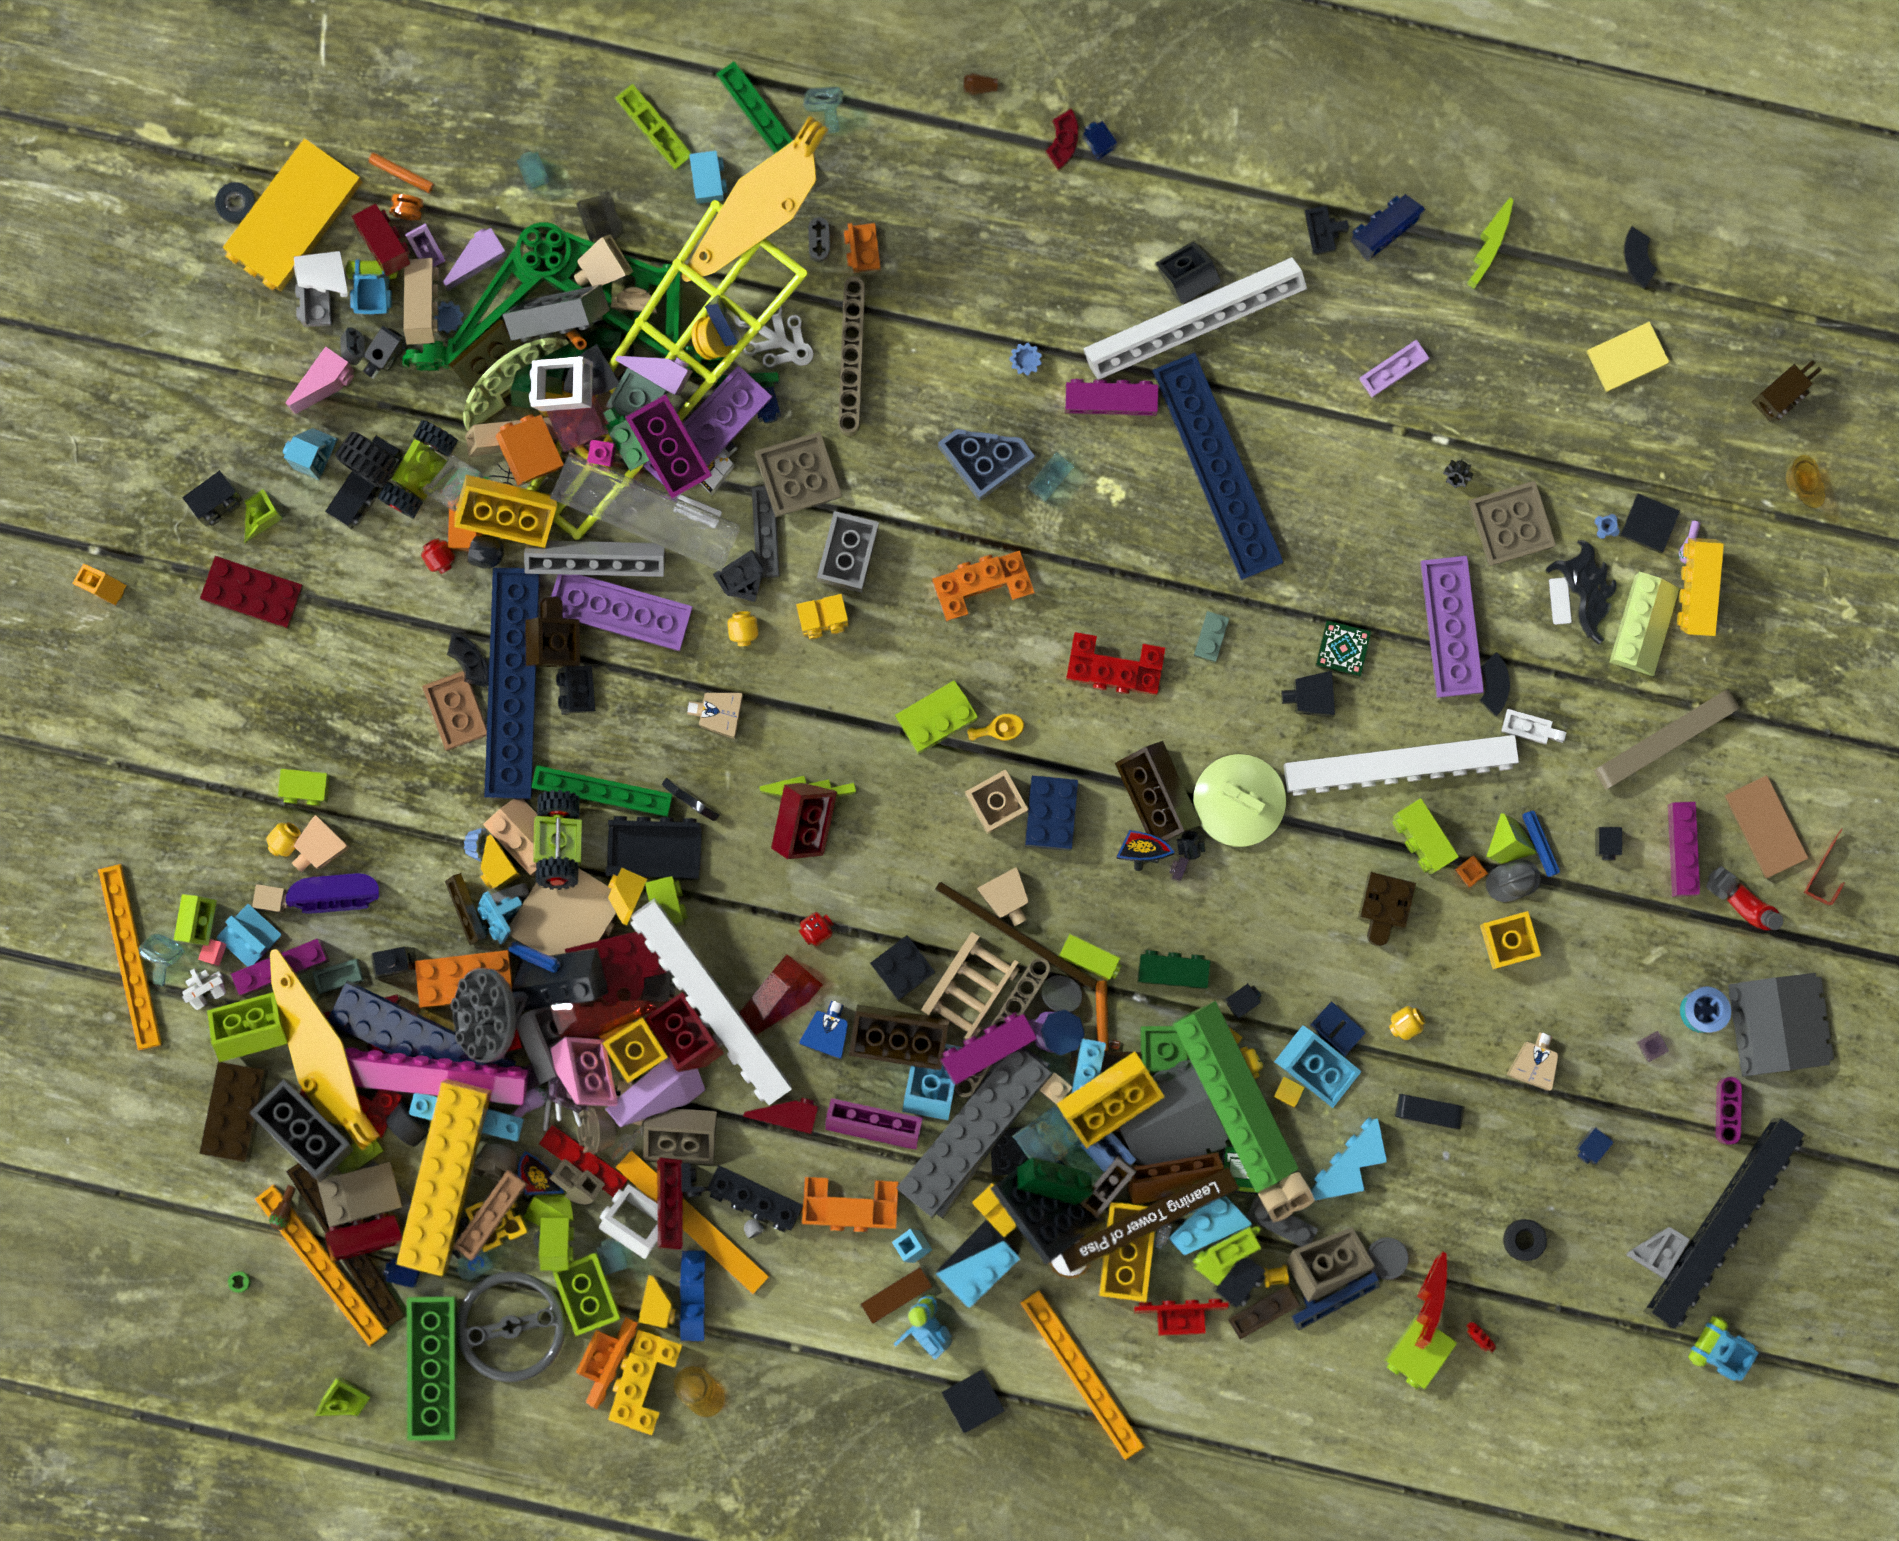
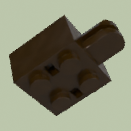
[1752,360,1822,422]
[525,596,580,668]
[1357,872,1416,946]

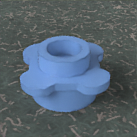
[1595,514,1620,539]

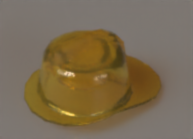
[1785,455,1826,509]
[673,1366,725,1417]

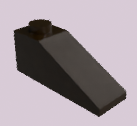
[1080,1155,1137,1218]

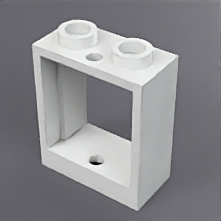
[529,357,593,411]
[599,1184,658,1259]

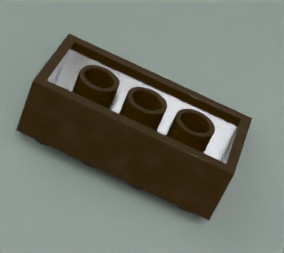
[1115,741,1201,842]
[849,1004,949,1070]

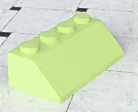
[1609,572,1680,676]

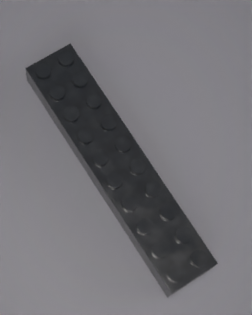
[1643,1118,1805,1329]

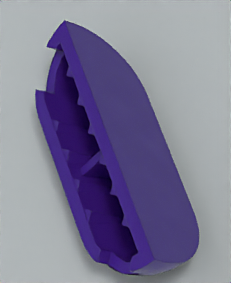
[286,873,379,914]

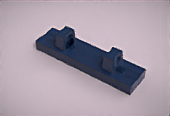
[1292,1272,1380,1331]

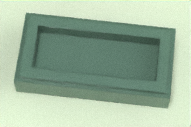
[312,958,364,995]

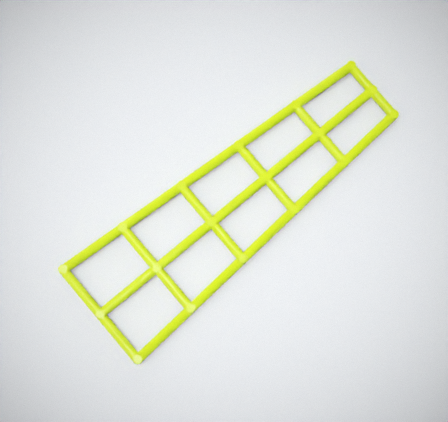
[527,200,808,540]

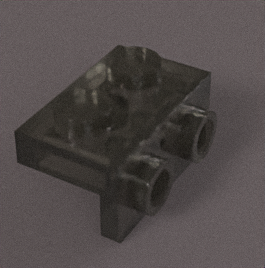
[576,191,623,243]
[641,970,675,1002]

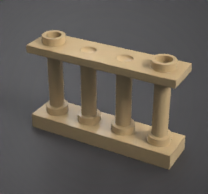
[921,932,1020,1040]

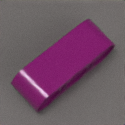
[1715,1077,1742,1145]

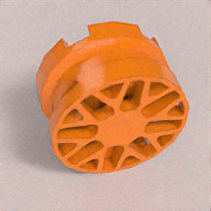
[389,194,424,221]

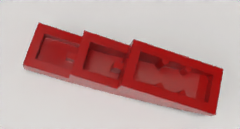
[1415,1251,1447,1350]

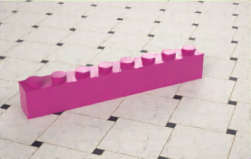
[345,1048,528,1105]

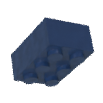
[1025,775,1078,851]

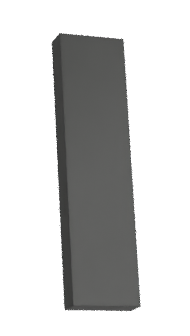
[752,486,780,578]

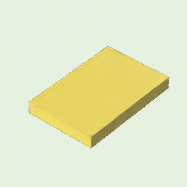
[1587,322,1669,392]

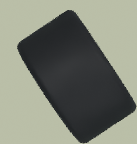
[386,1102,430,1147]
[1503,1219,1547,1261]

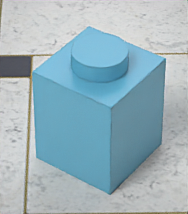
[892,1229,932,1263]

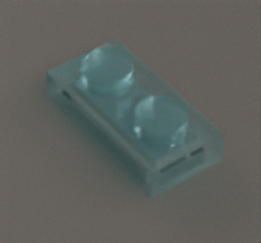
[1027,452,1074,502]

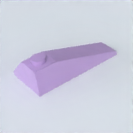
[605,1058,705,1127]

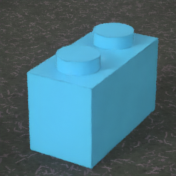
[689,150,727,204]

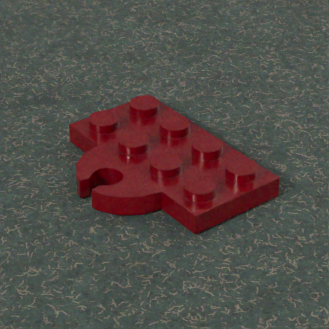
[565,932,666,1007]

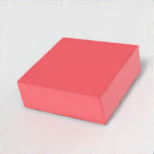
[198,939,227,966]

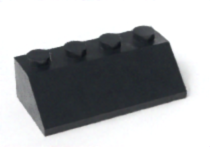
[512,948,609,1011]

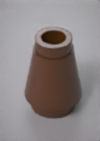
[963,72,998,95]

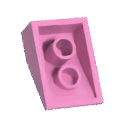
[286,347,354,414]
[551,1037,618,1106]

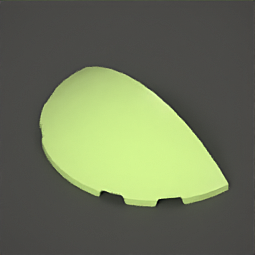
[463,337,571,431]

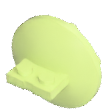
[1193,754,1286,847]

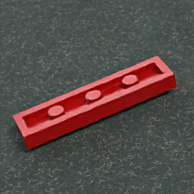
[539,1125,628,1197]

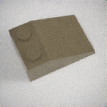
[317,1162,403,1227]
[1286,1227,1375,1302]

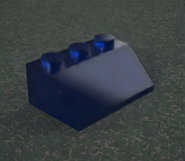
[1350,194,1426,262]

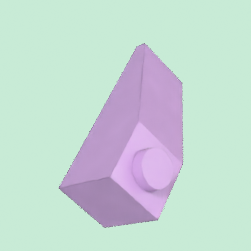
[444,228,507,291]
[615,356,693,395]

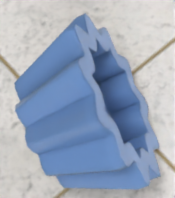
[435,301,464,334]
[1009,343,1042,376]
[464,828,489,862]

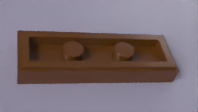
[860,1267,932,1324]

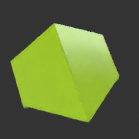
[244,489,283,543]
[1486,813,1537,864]
[524,1190,574,1226]
[314,1377,370,1417]

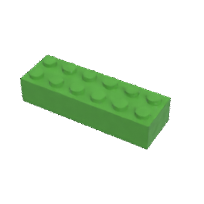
[407,1296,458,1441]

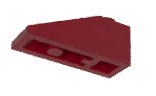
[743,1098,819,1134]

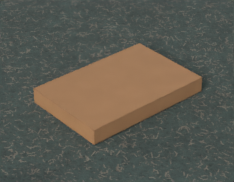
[422,671,487,751]

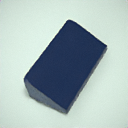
[705,295,740,347]

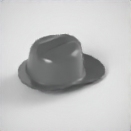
[1486,859,1541,902]

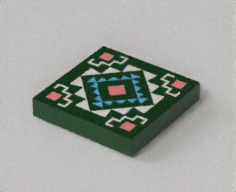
[1315,621,1371,677]

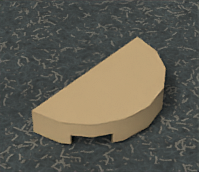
[611,287,657,314]

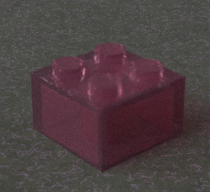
[547,391,609,452]

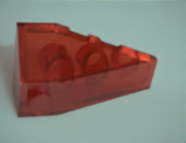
[739,954,823,1036]
[551,1001,656,1039]

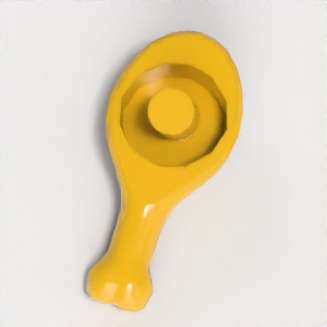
[967,714,1024,741]

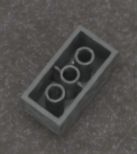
[250,1079,354,1183]

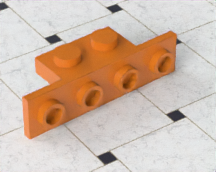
[576,1317,638,1409]

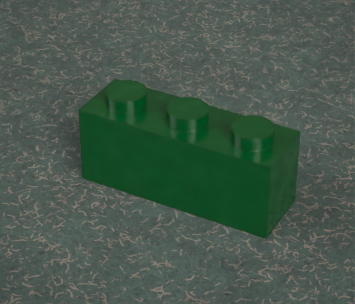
[1137,950,1210,989]
[1017,1157,1093,1205]

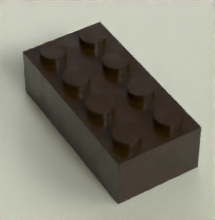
[199,1061,268,1163]

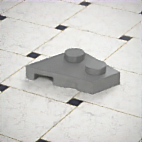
[1626,1227,1690,1279]

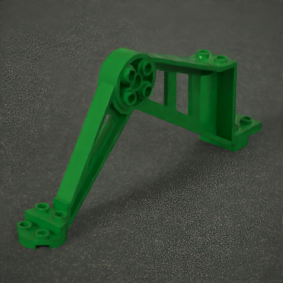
[402,222,725,377]

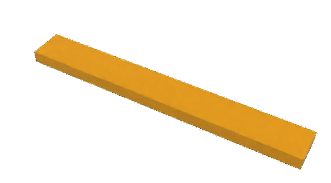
[98,864,162,1051]
[616,1150,769,1294]
[255,1184,389,1347]
[1020,1290,1144,1460]

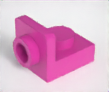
[587,440,616,466]

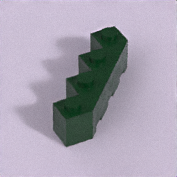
[511,328,623,410]

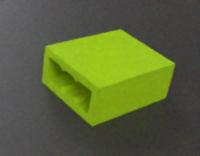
[1058,934,1122,981]
[1384,1315,1457,1390]

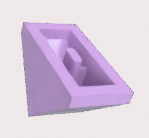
[405,224,445,267]

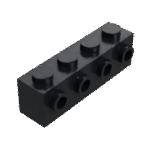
[706,1165,803,1233]

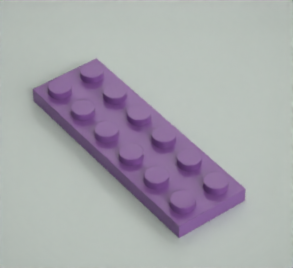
[643,365,772,498]
[1420,556,1484,698]
[551,574,693,651]

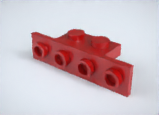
[1133,1299,1229,1336]

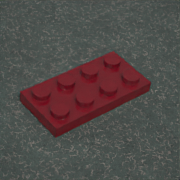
[200,556,303,629]

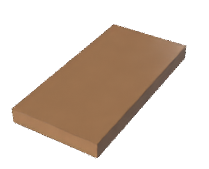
[1724,775,1808,879]

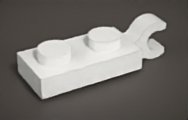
[1501,709,1567,745]

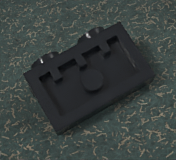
[556,666,596,715]
[681,1163,707,1196]

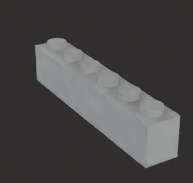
[524,541,665,577]

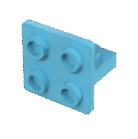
[477,891,522,944]
[217,904,281,967]

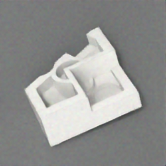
[294,251,348,297]

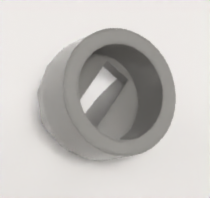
[744,1219,765,1239]

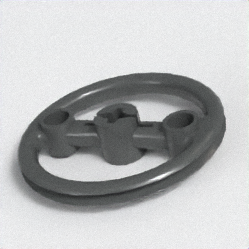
[456,1272,566,1382]

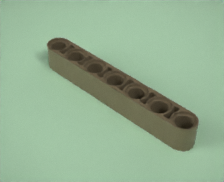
[838,276,865,437]
[1593,689,1740,790]
[955,958,1050,1098]

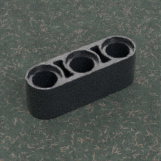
[1394,1094,1465,1130]

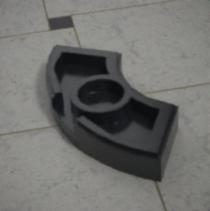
[1623,226,1657,289]
[447,632,489,688]
[1479,652,1510,717]
[662,778,720,821]

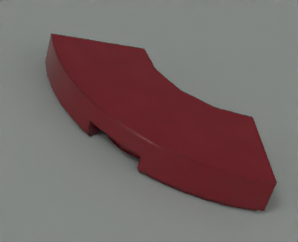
[1045,108,1079,171]

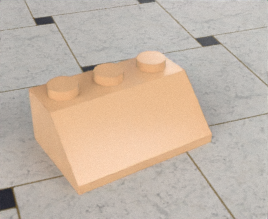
[483,798,537,877]

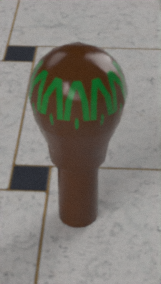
[269,1185,296,1230]

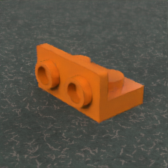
[844,223,881,273]

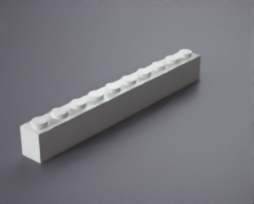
[1083,258,1307,380]
[1283,735,1519,796]
[631,898,792,1105]

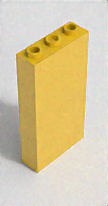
[222,138,363,292]

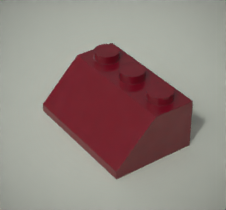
[771,783,837,860]
[644,992,725,1072]
[325,1213,402,1262]

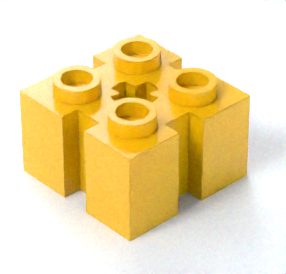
[796,594,849,639]
[971,1183,1017,1237]
[465,1201,529,1252]

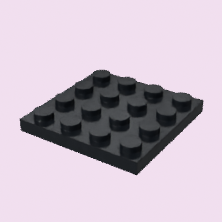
[990,1144,1105,1265]

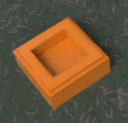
[1455,855,1488,888]

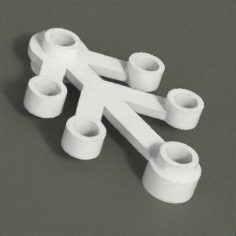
[734,307,813,368]

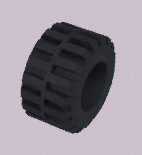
[335,432,399,488]

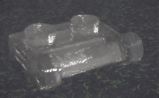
[422,454,483,511]

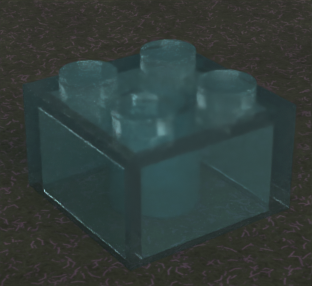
[1013,1105,1082,1163]

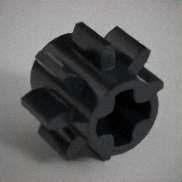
[1443,459,1474,488]
[1177,831,1206,860]

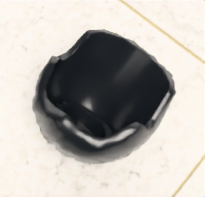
[468,534,504,569]

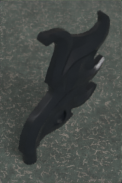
[1545,540,1617,645]

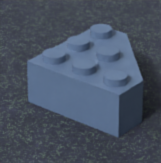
[938,429,1035,502]

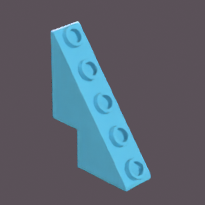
[1064,1039,1106,1139]
[409,1093,524,1142]
[1309,1117,1387,1201]

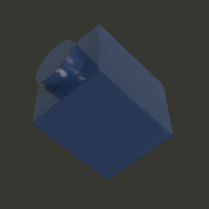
[1575,1127,1614,1164]

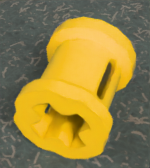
[1263,1264,1289,1288]

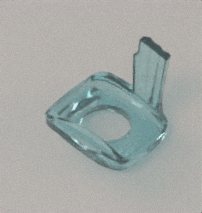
[803,87,844,134]
[139,934,185,986]

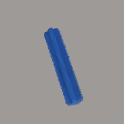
[1522,810,1560,877]
[509,942,560,972]

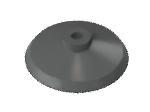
[1042,975,1082,1012]
[1367,1237,1408,1280]

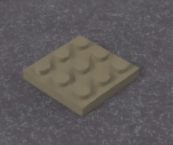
[754,432,842,517]
[1468,481,1556,567]

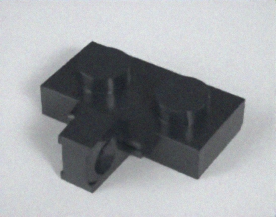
[1304,206,1349,256]

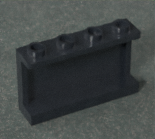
[606,816,702,880]

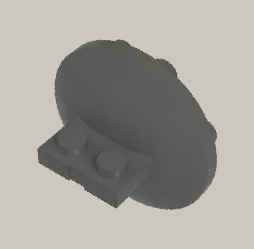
[451,968,528,1063]

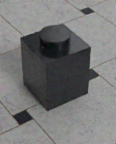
[1595,827,1622,861]
[1224,984,1262,1019]

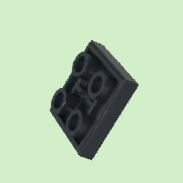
[991,1127,1038,1176]

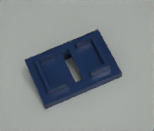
[1309,1001,1366,1057]

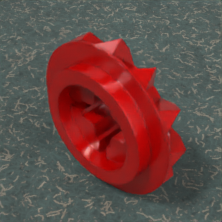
[1466,1322,1496,1353]

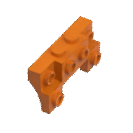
[932,551,1034,622]
[802,1177,898,1232]

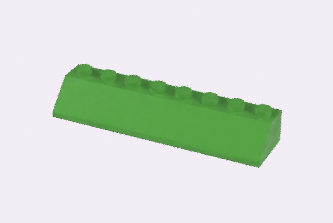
[1173,1001,1299,1193]

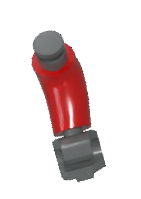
[1706,866,1784,930]

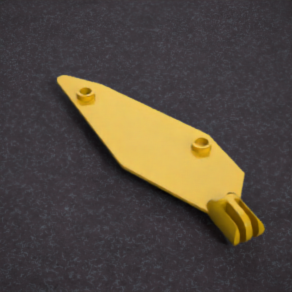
[682,116,829,282]
[270,949,379,1150]

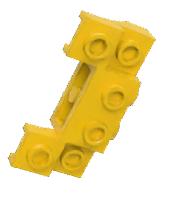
[608,1329,682,1435]

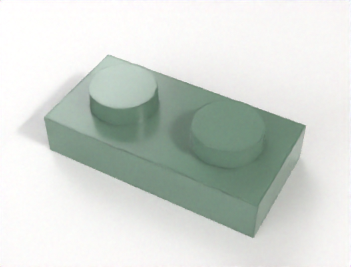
[1193,611,1229,662]

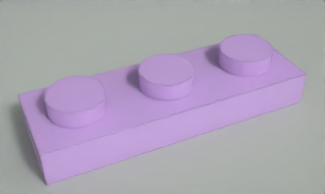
[1359,340,1429,398]

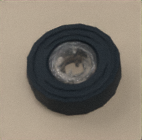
[215,182,257,223]

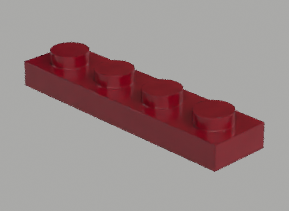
[657,1157,683,1250]

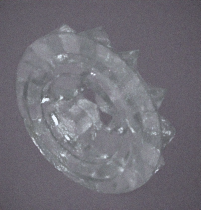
[1154,1223,1172,1249]

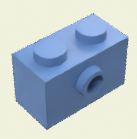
[1080,1132,1136,1172]

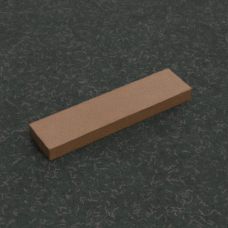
[453,1170,528,1261]

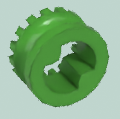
[228,1271,251,1293]

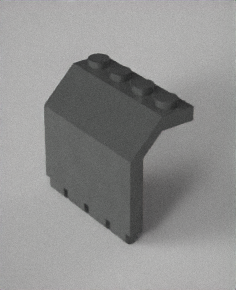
[1728,973,1834,1077]
[1119,1060,1229,1175]

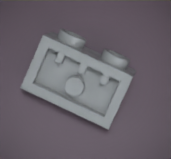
[295,284,331,327]

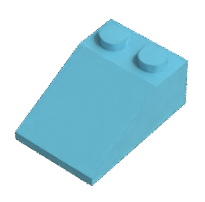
[1274,1025,1362,1108]
[902,1044,961,1120]

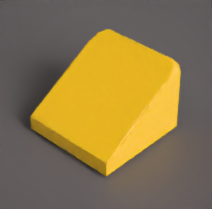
[1273,1077,1305,1108]

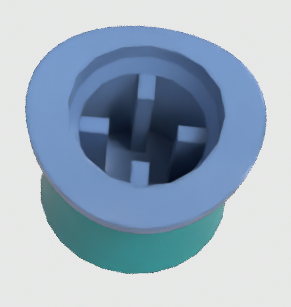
[1680,987,1731,1033]

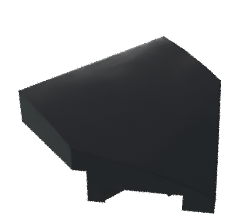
[713,549,764,602]

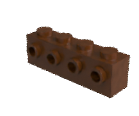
[1127,1153,1224,1205]

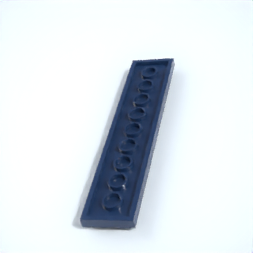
[1152,353,1284,581]
[484,568,540,799]

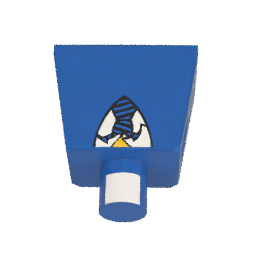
[799,1001,848,1059]

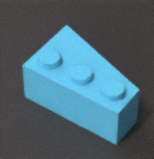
[283,428,337,480]
[1167,1196,1252,1255]
[936,1241,1020,1308]

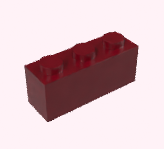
[352,203,411,277]

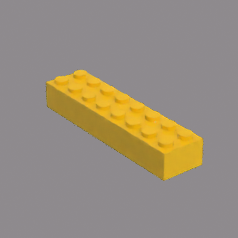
[397,1079,492,1276]

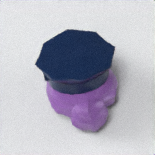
[1028,1009,1085,1055]

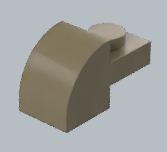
[549,1159,605,1205]

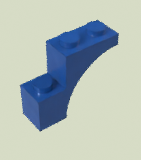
[680,1251,706,1341]

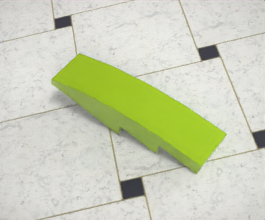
[615,83,691,170]
[1467,197,1514,289]
[759,776,856,797]

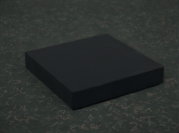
[1620,493,1680,554]
[941,1370,1005,1434]

